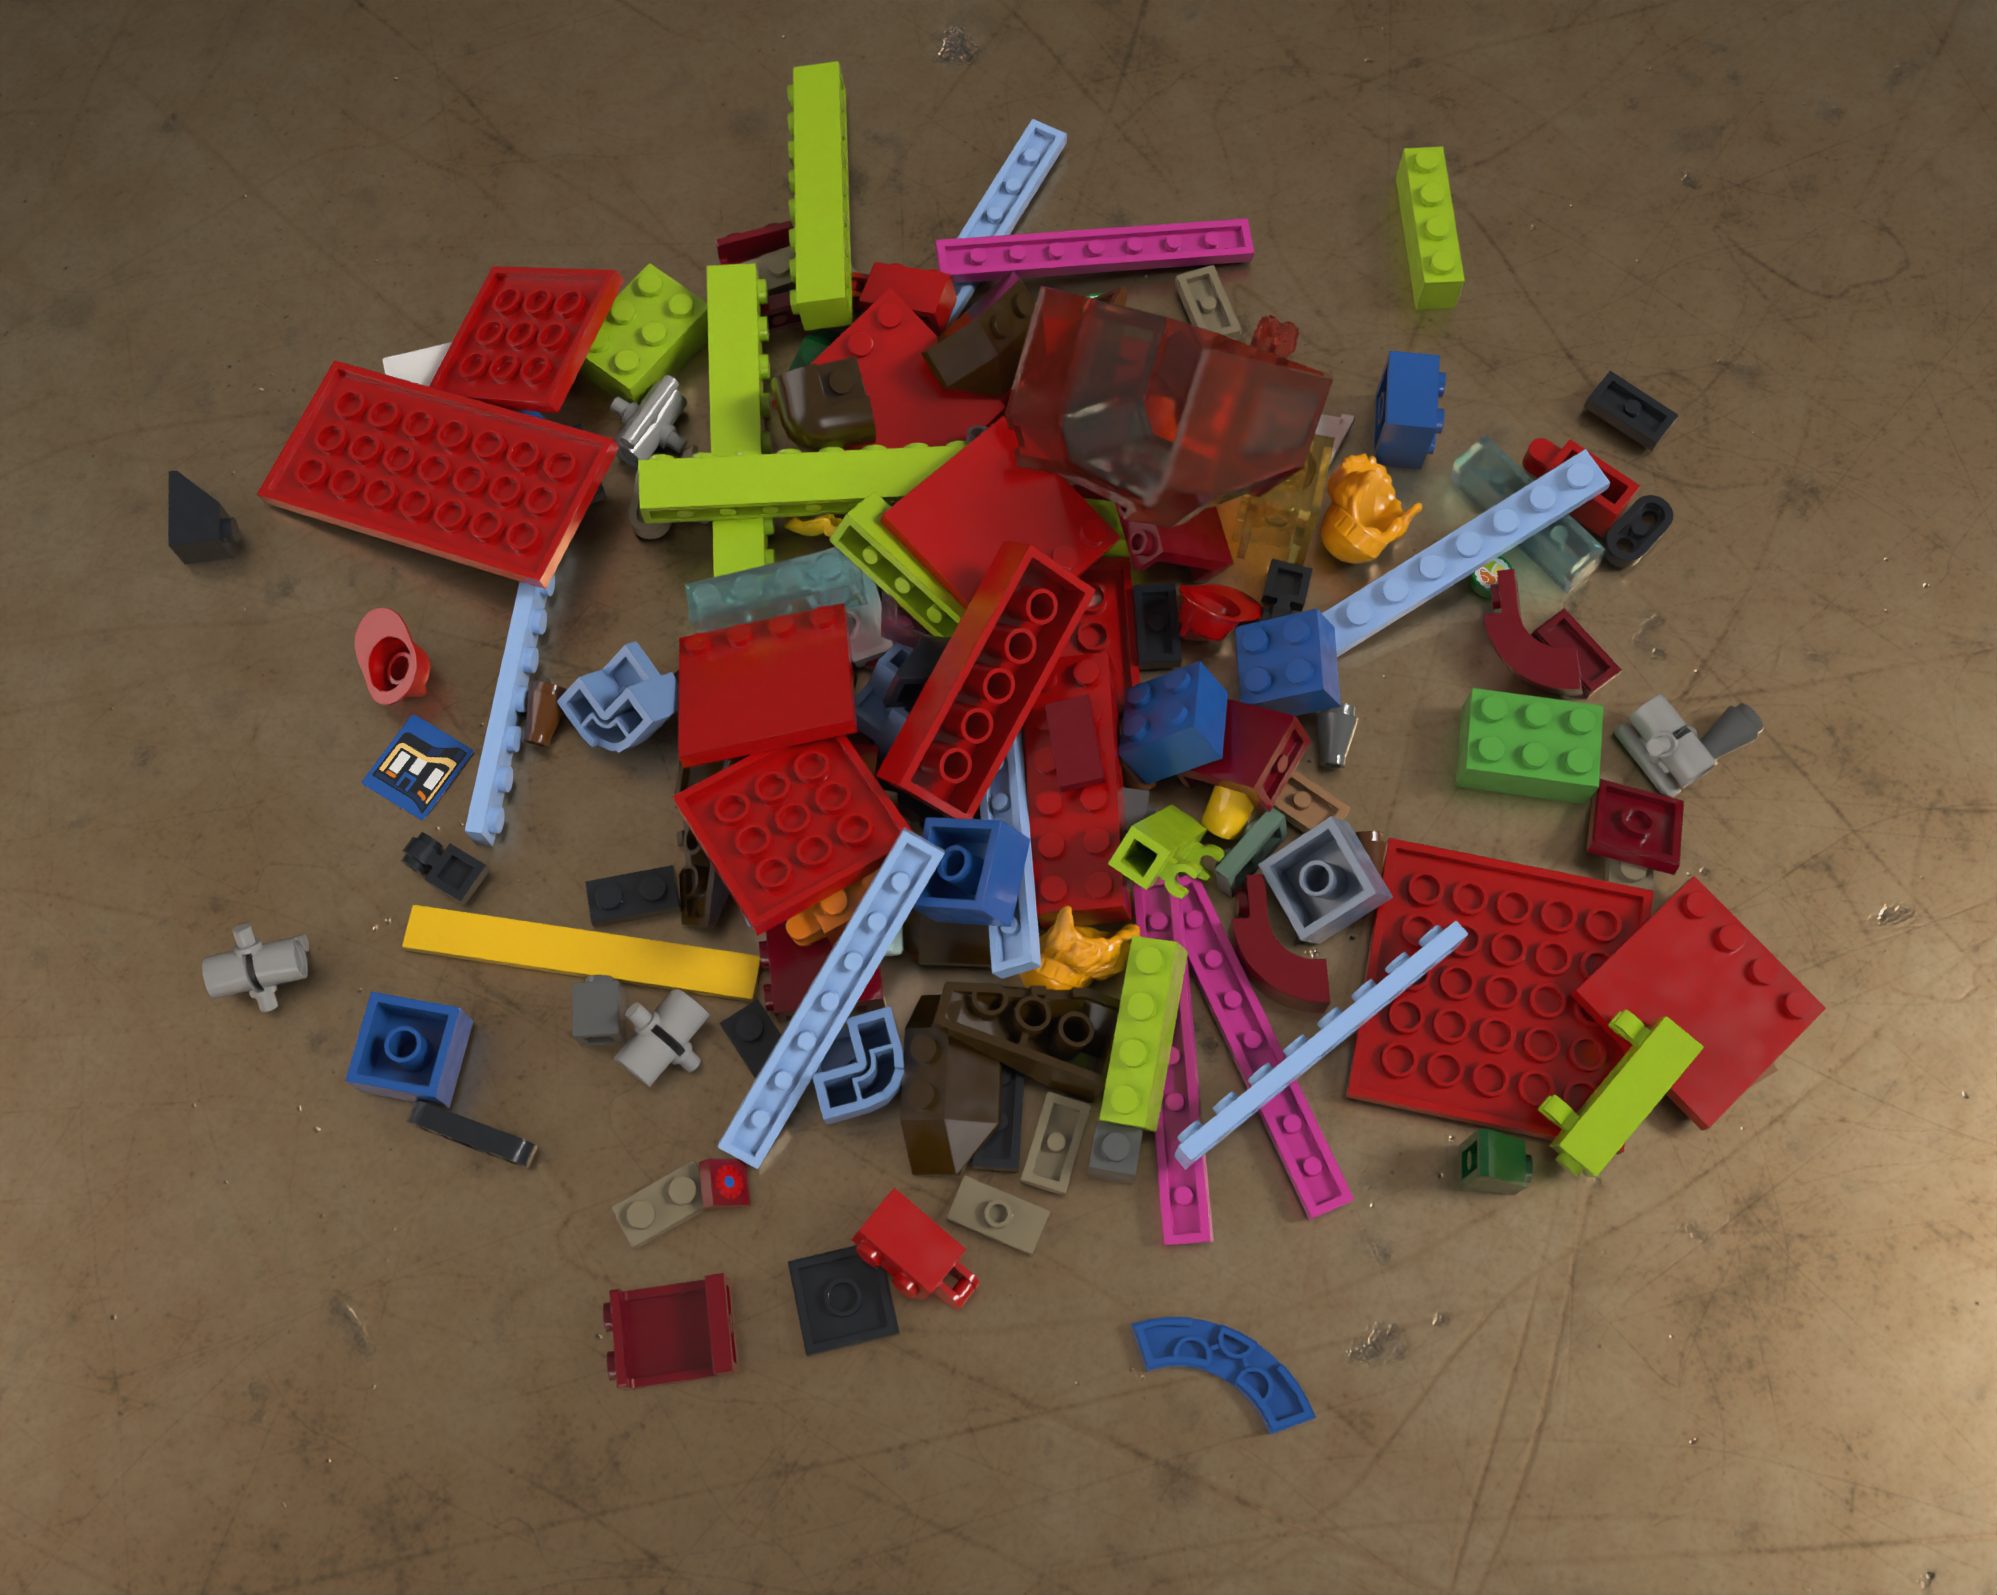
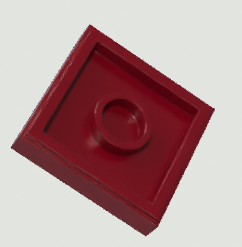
[1587,779,1684,875]

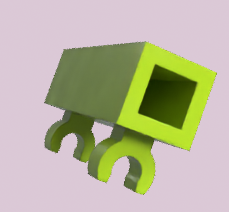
[1108,804,1226,899]
[1537,1009,1704,1178]

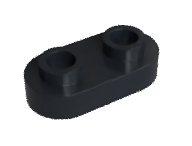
[1602,495,1673,568]

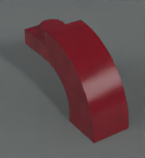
[1484,569,1583,696]
[1228,874,1330,1014]

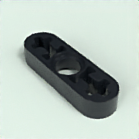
[406,1100,538,1169]

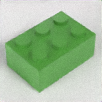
[1455,688,1604,805]

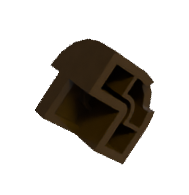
[771,356,876,452]

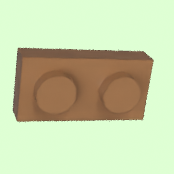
[1273,770,1351,833]

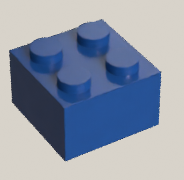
[1372,351,1446,469]
[1235,609,1341,716]
[1118,661,1228,785]
[912,817,1031,927]
[345,992,474,1108]

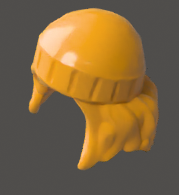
[1320,453,1422,564]
[1019,906,1140,990]

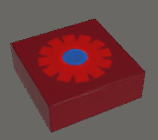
[699,1158,750,1209]

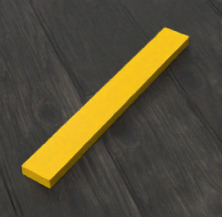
[402,905,762,1002]

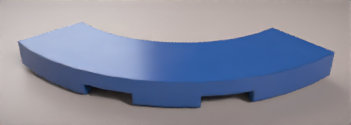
[1131,1317,1316,1435]

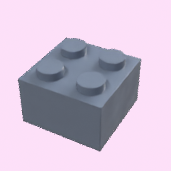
[1258,816,1393,944]

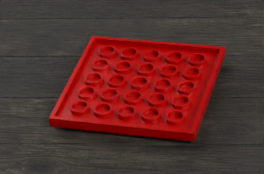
[1345,838,1654,1155]

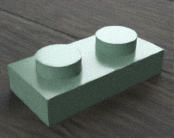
[1215,807,1287,898]

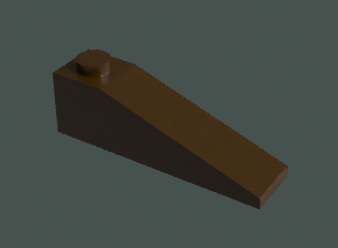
[675,754,752,928]
[931,981,1121,1103]

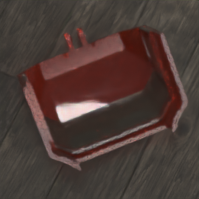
[1005,286,1333,527]

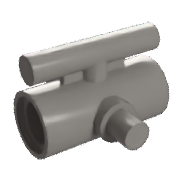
[610,375,688,469]
[1613,694,1718,798]
[202,924,309,1012]
[613,989,710,1087]

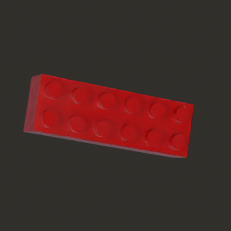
[876,541,1096,819]
[1024,652,1132,929]

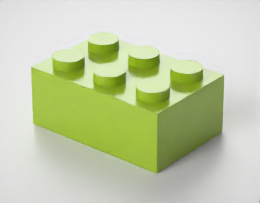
[579,263,708,404]

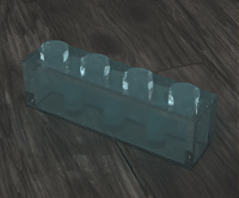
[1451,434,1606,594]
[685,548,867,633]

